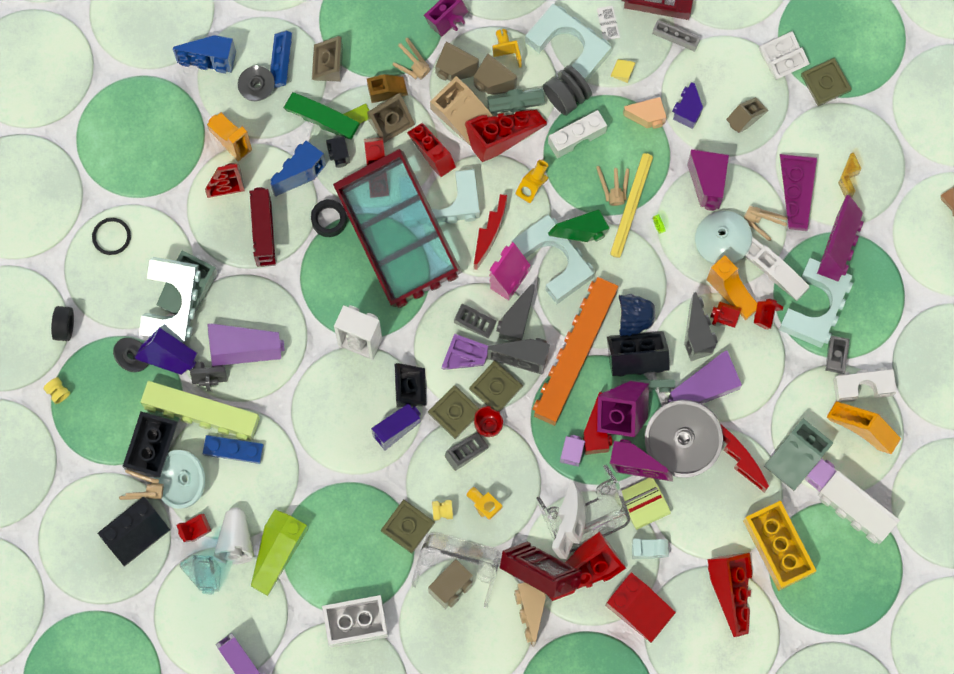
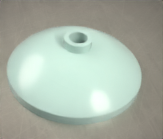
[695,211,752,264]
[154,450,205,509]

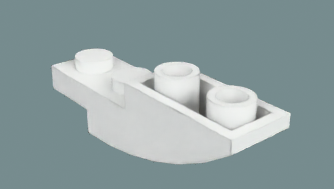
[745,237,810,301]
[552,482,586,559]

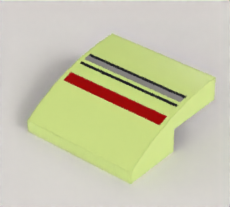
[618,478,671,530]

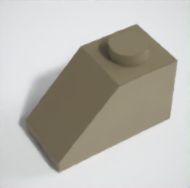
[726,97,769,133]

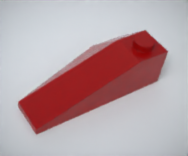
[465,110,547,162]
[205,163,245,198]
[547,532,626,601]
[707,553,752,637]

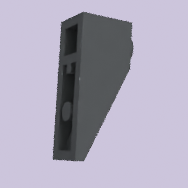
[496,284,535,342]

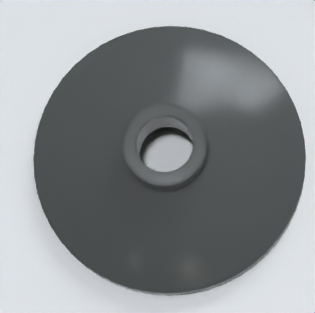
[238,66,275,101]
[113,338,148,372]

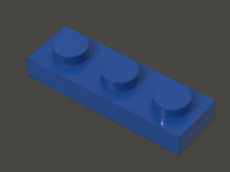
[270,30,292,88]
[202,435,264,464]

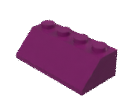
[817,195,864,282]

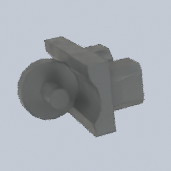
[190,362,227,391]

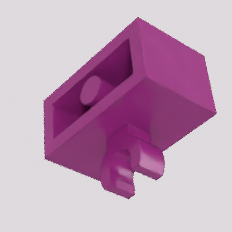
[424,0,468,37]

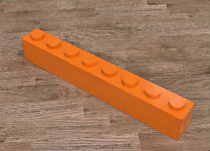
[532,277,619,426]

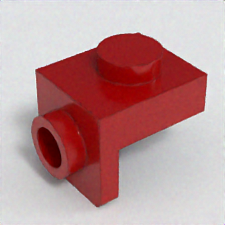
[754,299,783,329]
[710,301,742,328]
[176,514,212,542]

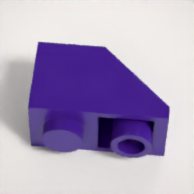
[672,82,703,129]

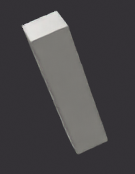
[652,20,700,52]

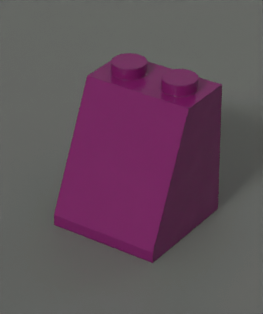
[687,149,729,211]
[597,381,649,437]

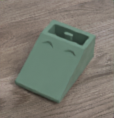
[156,250,218,320]
[764,418,833,491]

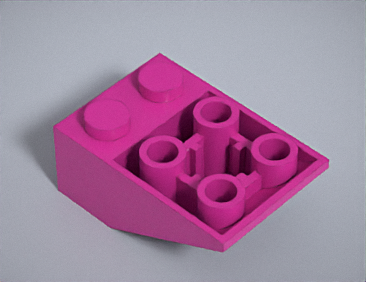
[489,242,531,300]

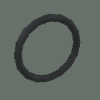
[92,218,131,255]

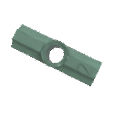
[487,88,545,113]

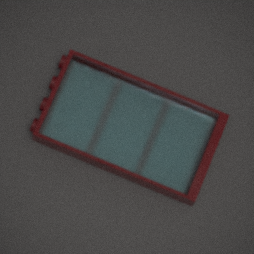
[333,149,462,308]

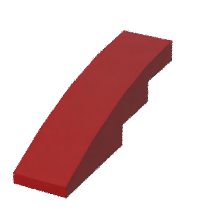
[474,194,507,270]
[720,423,769,493]

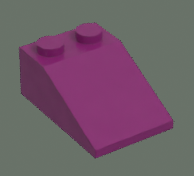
[610,439,673,482]

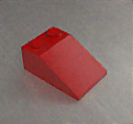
[605,572,676,643]

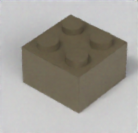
[428,559,473,609]

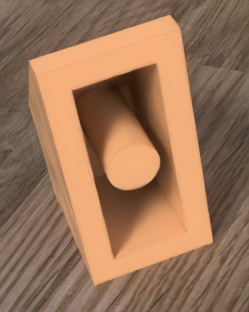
[623,97,667,129]

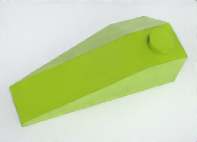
[251,509,308,596]

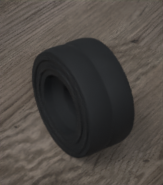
[51,306,74,341]

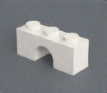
[548,110,607,159]
[833,367,897,402]

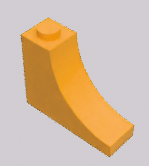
[207,112,252,162]
[707,255,757,320]
[827,401,901,454]

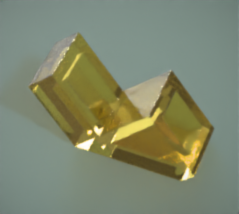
[838,153,861,197]

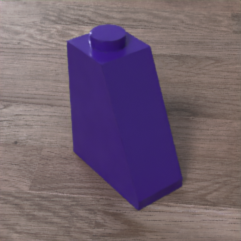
[135,327,197,375]
[371,404,421,451]

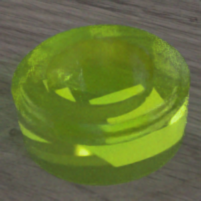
[652,214,666,234]

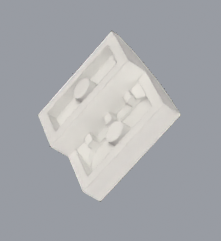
[758,31,810,80]

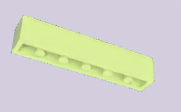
[140,381,260,441]

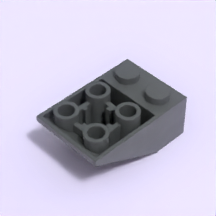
[684,292,718,361]

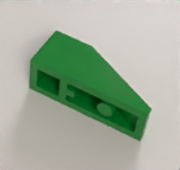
[548,209,610,242]

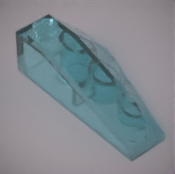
[180,555,221,595]

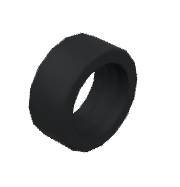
[311,199,347,237]

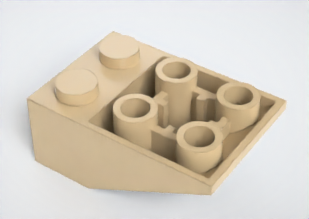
[430,76,493,146]
[514,582,546,647]

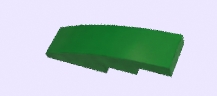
[283,92,360,140]

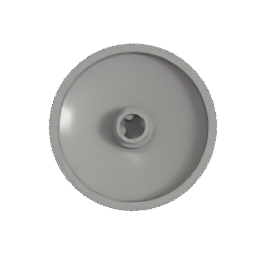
[645,400,723,478]

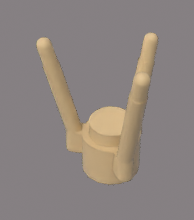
[392,38,431,80]
[596,166,629,206]
[744,205,787,241]
[119,469,164,500]

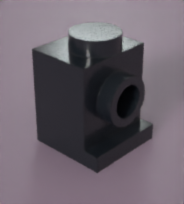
[326,136,350,168]

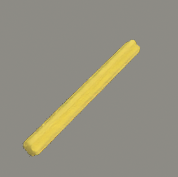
[610,153,653,258]

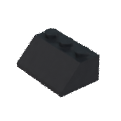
[607,331,670,377]
[122,411,178,478]
[97,497,171,567]

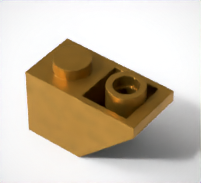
[366,74,408,103]

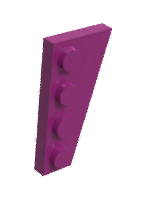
[780,154,817,231]

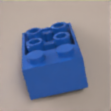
[173,35,236,73]
[270,141,326,197]

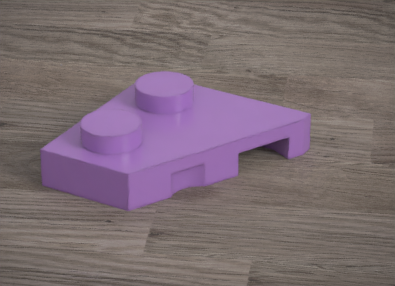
[441,334,488,370]

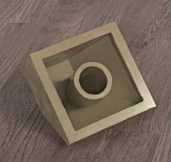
[435,41,479,81]
[474,54,517,94]

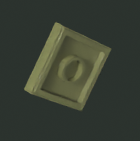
[801,58,852,106]
[469,360,523,412]
[428,385,479,439]
[380,499,435,554]

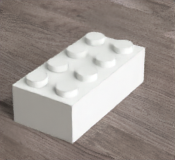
[334,305,382,360]

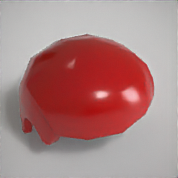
[474,406,504,438]

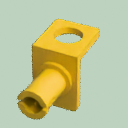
[492,29,522,68]
[515,160,549,203]
[467,487,503,520]

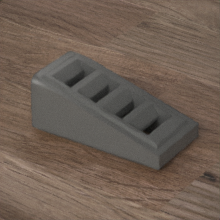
[454,304,497,339]
[445,432,489,471]

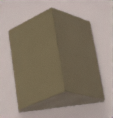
[312,36,343,82]
[367,93,415,143]

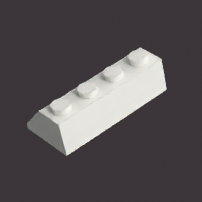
[818,471,900,544]

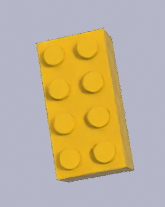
[743,500,816,591]

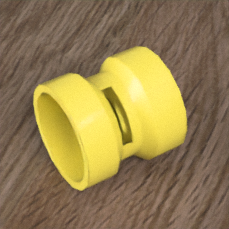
[43,377,70,404]
[432,500,453,521]

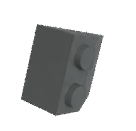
[487,338,550,375]

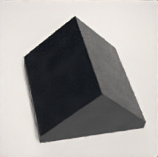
[394,363,427,407]

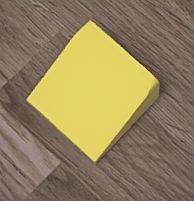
[611,59,635,83]

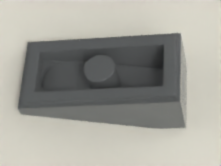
[825,335,850,374]

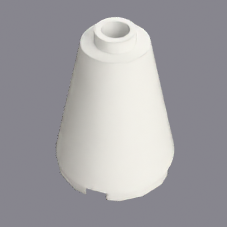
[214,508,254,565]

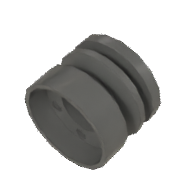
[543,65,592,116]

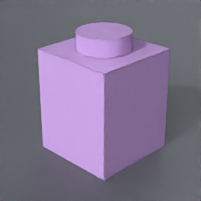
[560,435,585,467]
[804,459,837,492]

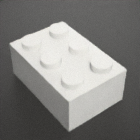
[322,595,388,648]

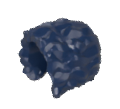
[619,294,656,336]

